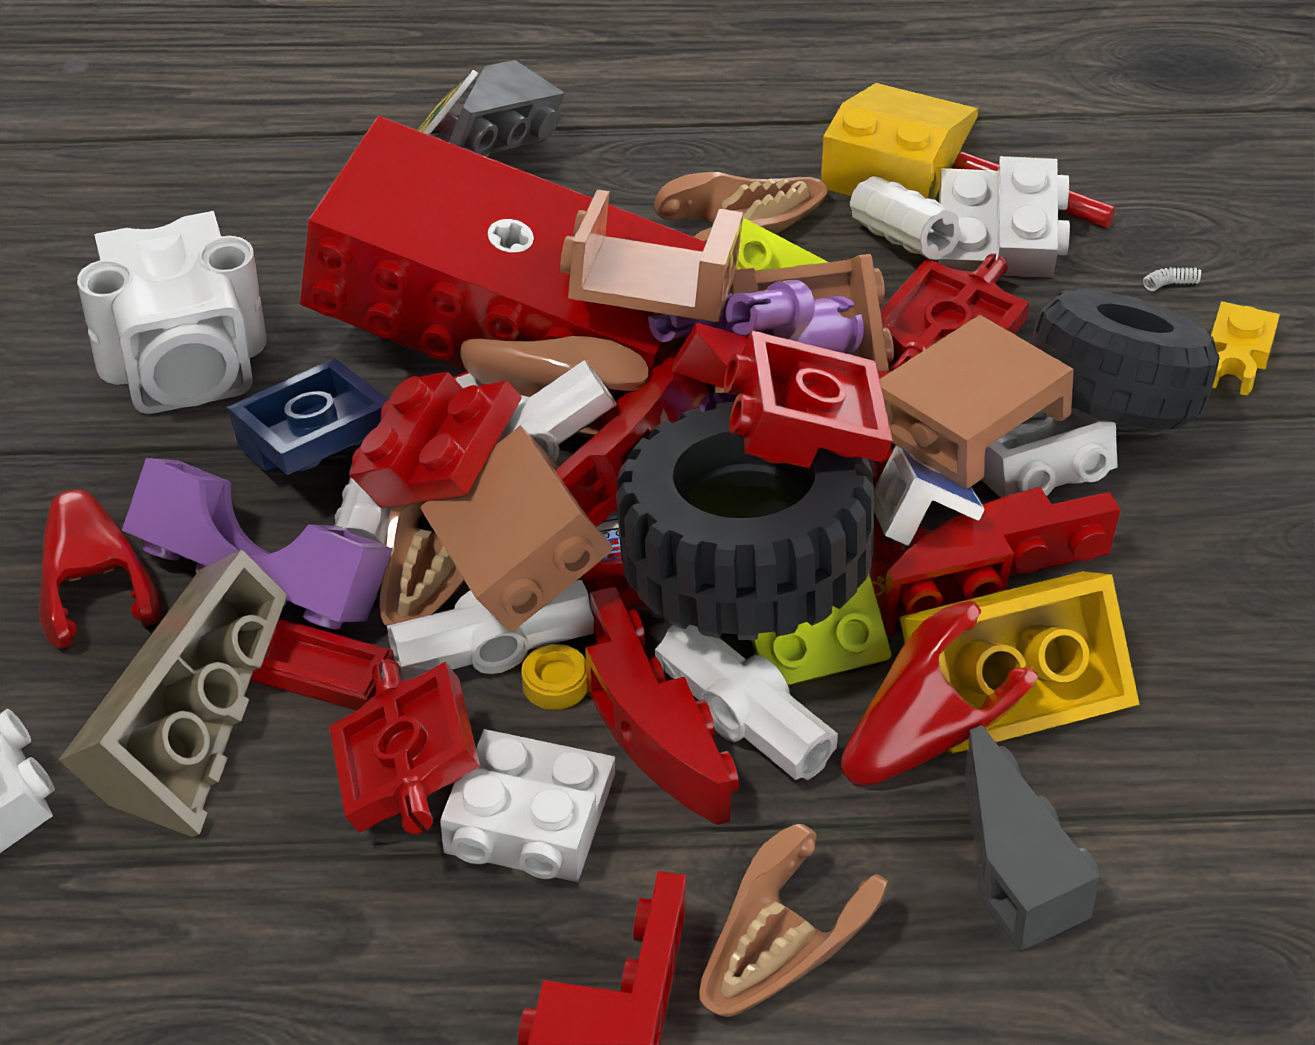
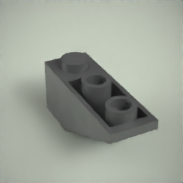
[449,60,565,155]
[965,725,1100,952]

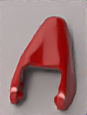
[39,489,161,649]
[841,601,1038,786]

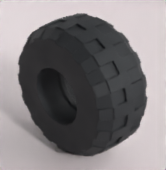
[1031,289,1220,430]

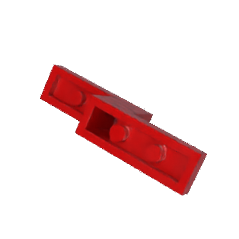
[517,871,686,1045]

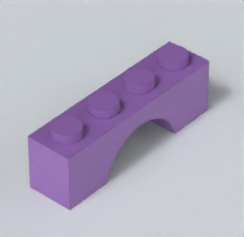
[122,458,393,629]

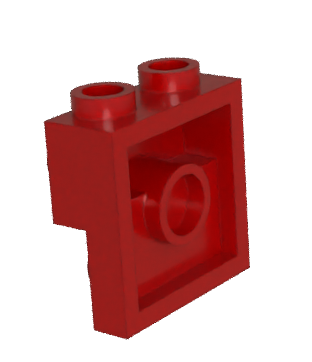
[724,331,893,468]
[348,371,522,508]

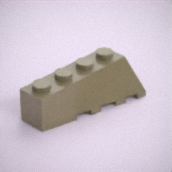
[59,549,288,837]

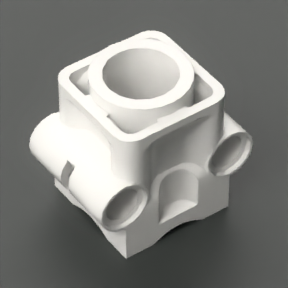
[77,211,266,414]

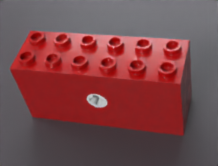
[300,115,706,402]

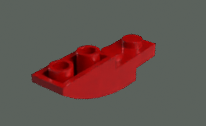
[556,347,710,527]
[881,487,1121,625]
[586,586,739,825]

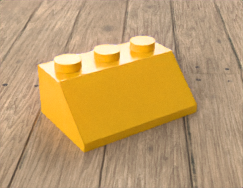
[899,571,1140,754]

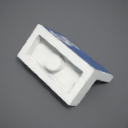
[874,445,985,546]

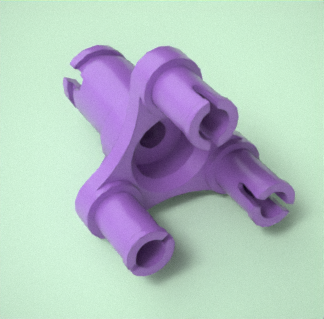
[648,280,864,412]

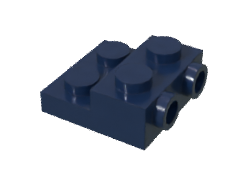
[227,358,388,475]

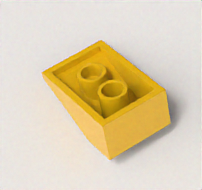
[821,83,978,199]

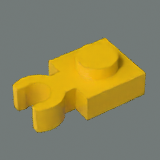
[1211,301,1280,396]

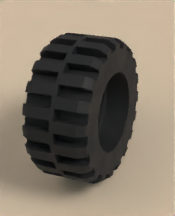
[616,402,874,640]

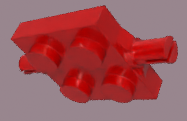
[880,253,1029,371]
[329,659,480,834]

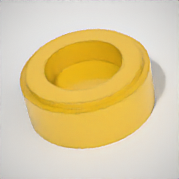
[522,644,587,710]

